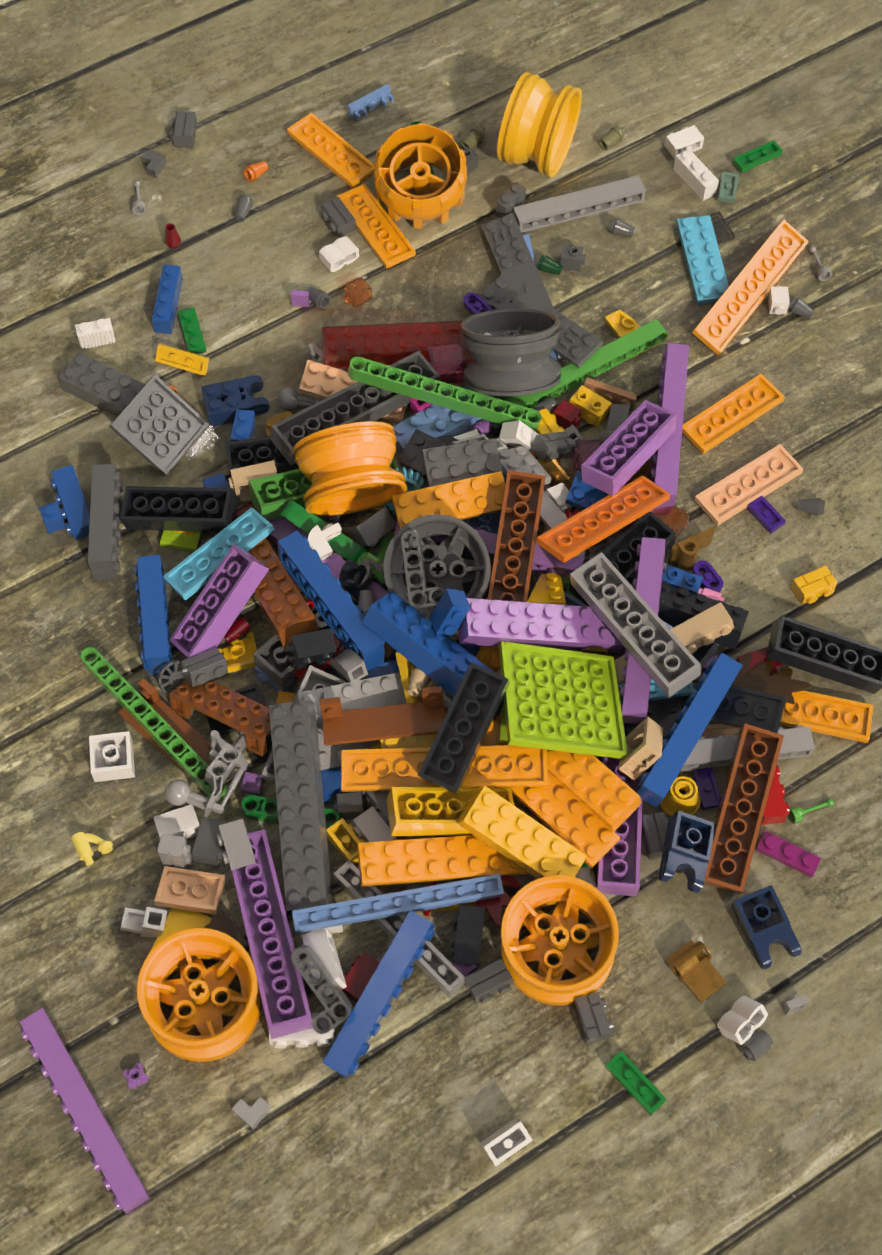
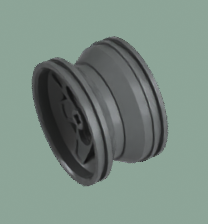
[461,308,561,396]
[383,514,493,621]

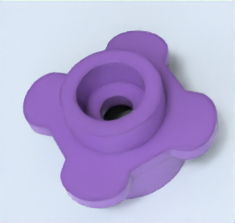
[123,1063,148,1089]

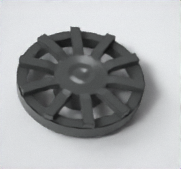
[157,660,186,695]

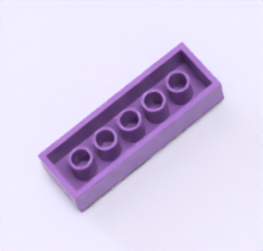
[582,400,676,496]
[169,544,269,658]

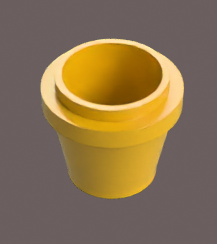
[660,776,701,817]

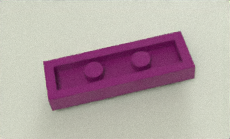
[756,831,821,878]

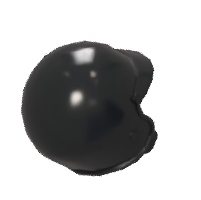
[339,559,373,593]

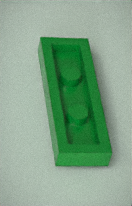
[732,140,783,173]
[178,307,207,354]
[605,1051,667,1116]

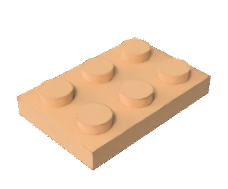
[154,866,226,915]

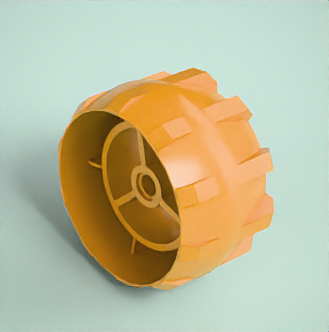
[374,123,467,229]

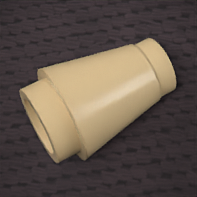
[407,667,430,697]

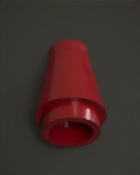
[164,223,181,248]
[224,616,251,643]

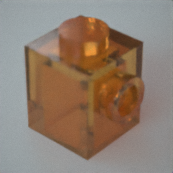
[344,277,372,309]
[662,506,690,538]

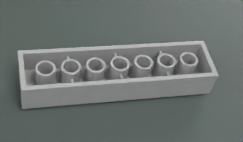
[570,552,701,698]

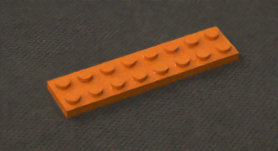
[536,475,670,563]

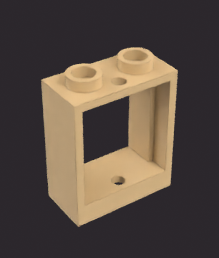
[228,460,277,505]
[619,717,663,780]

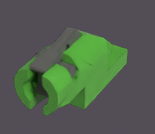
[355,552,386,585]

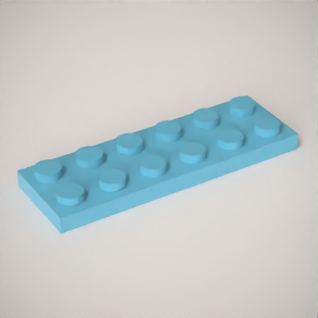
[676,215,729,305]
[163,507,275,600]

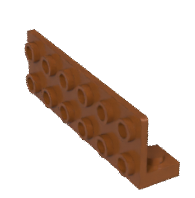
[118,678,229,783]
[169,680,271,757]
[320,686,445,746]

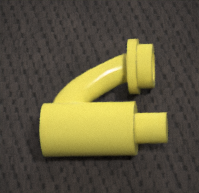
[71,832,113,866]

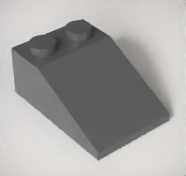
[340,506,397,547]

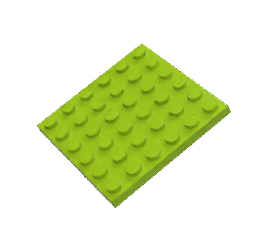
[499,641,628,759]

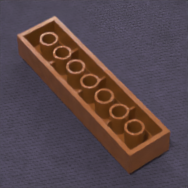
[488,470,546,602]
[248,538,319,647]
[704,724,784,894]

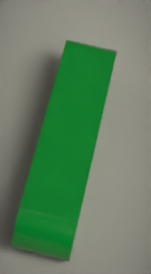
[280,499,367,562]
[241,795,339,829]

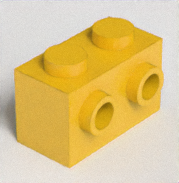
[569,385,612,427]
[326,818,364,866]

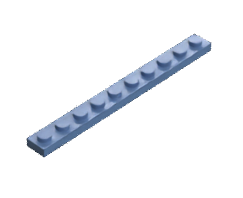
[292,874,504,933]

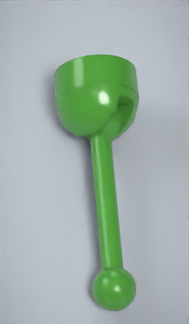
[788,799,834,824]

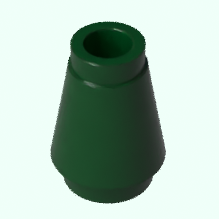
[537,255,563,275]

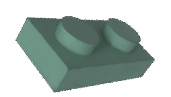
[718,172,739,204]

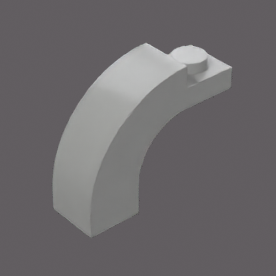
[330,648,368,685]

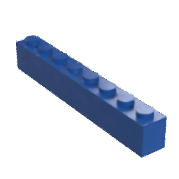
[323,910,435,1078]

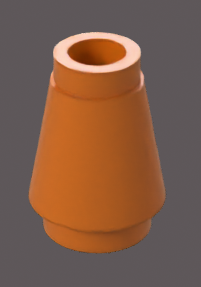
[243,161,268,181]

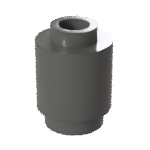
[740,1030,773,1061]

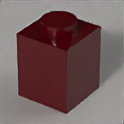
[553,400,582,429]

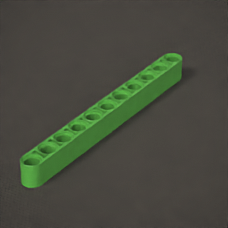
[498,320,668,412]
[348,357,542,431]
[81,647,227,803]

